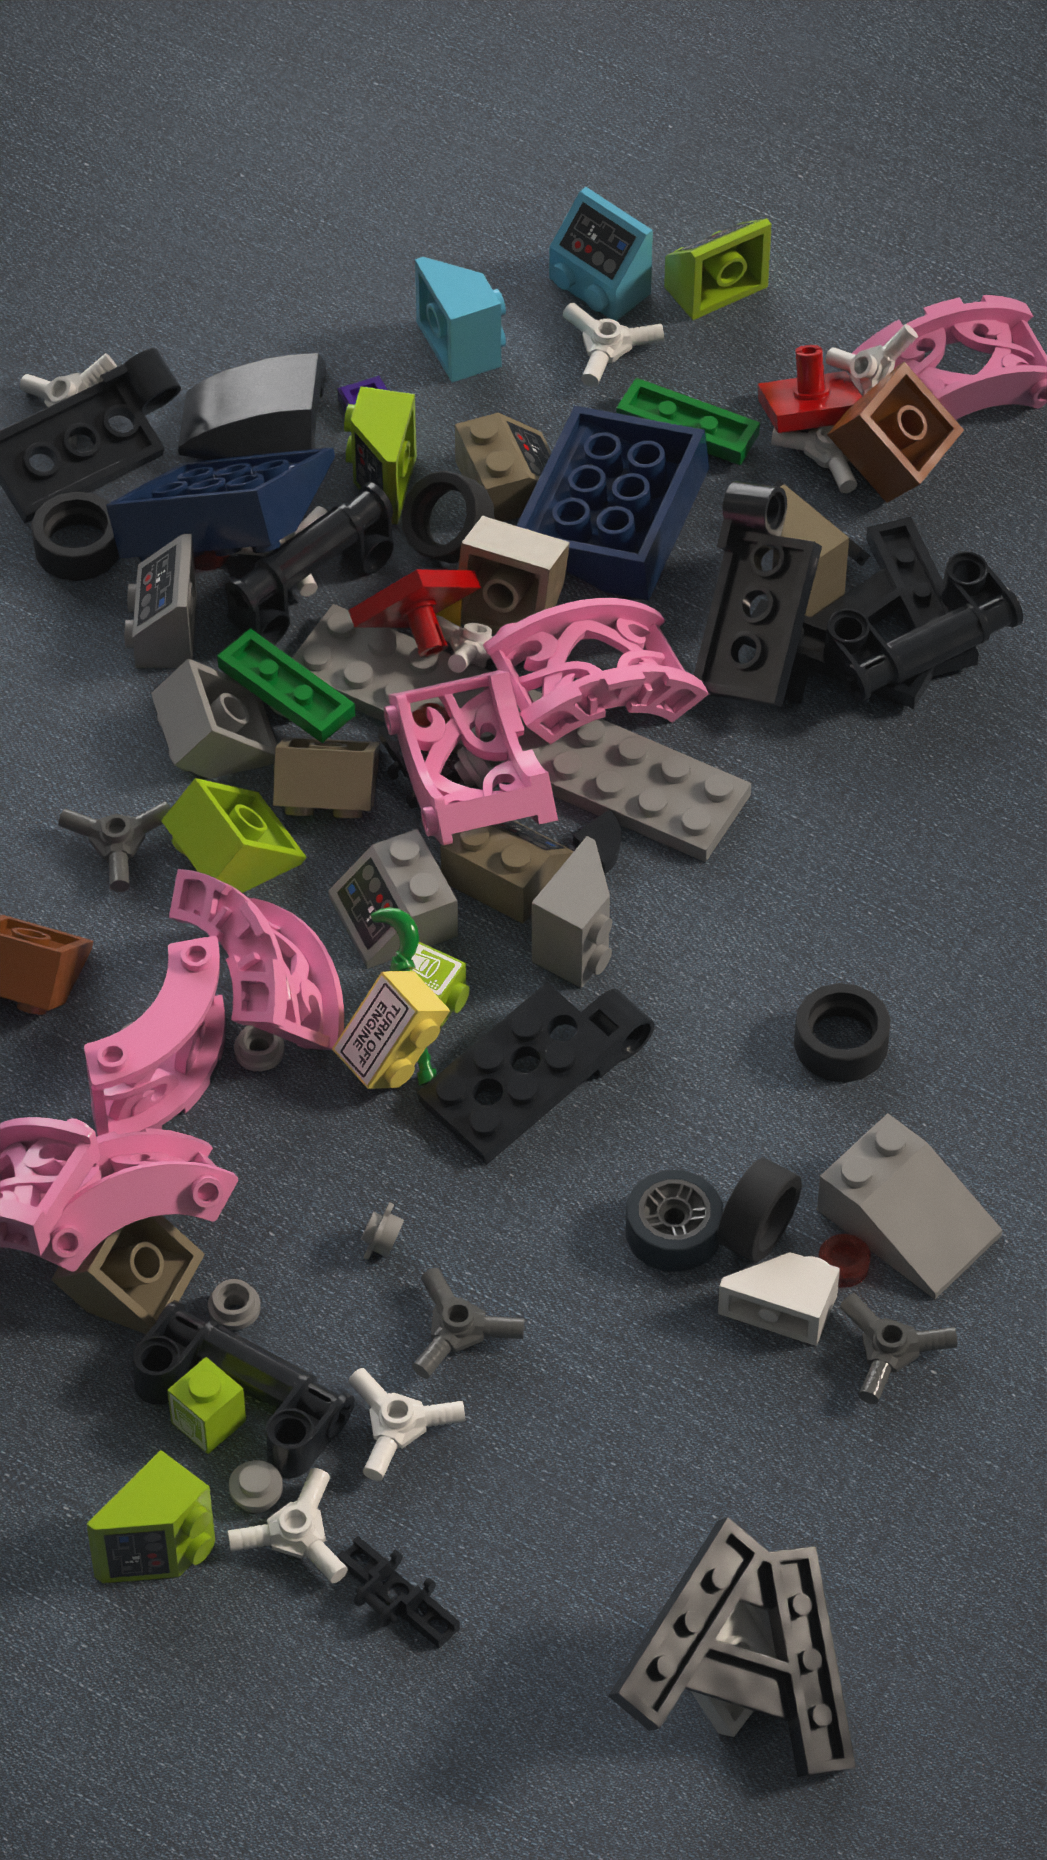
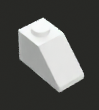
[718,1252,840,1346]

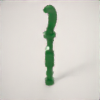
[371,907,437,1086]

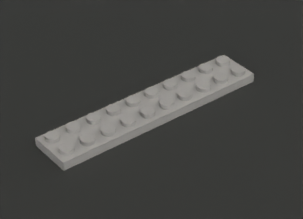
[292,604,751,862]

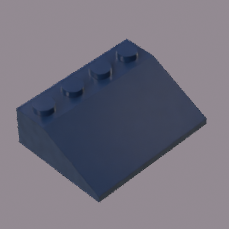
[516,405,709,601]
[106,447,335,562]

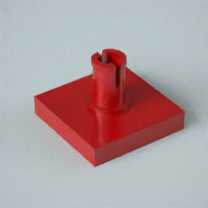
[757,345,863,433]
[348,569,481,657]

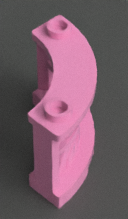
[852,295,1047,420]
[483,598,709,745]
[384,670,558,846]
[169,869,344,1050]
[84,936,226,1136]
[0,1117,101,1256]
[37,1128,238,1272]

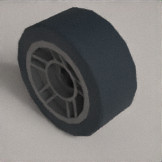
[626,1170,723,1272]

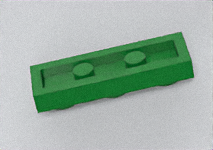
[616,378,760,465]
[217,628,355,743]

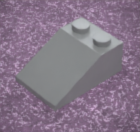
[817,1113,1003,1299]

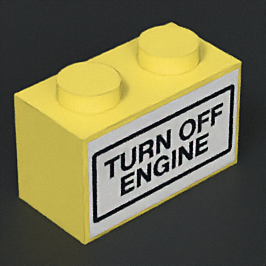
[332,971,450,1089]

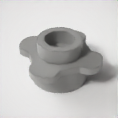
[360,1202,404,1260]

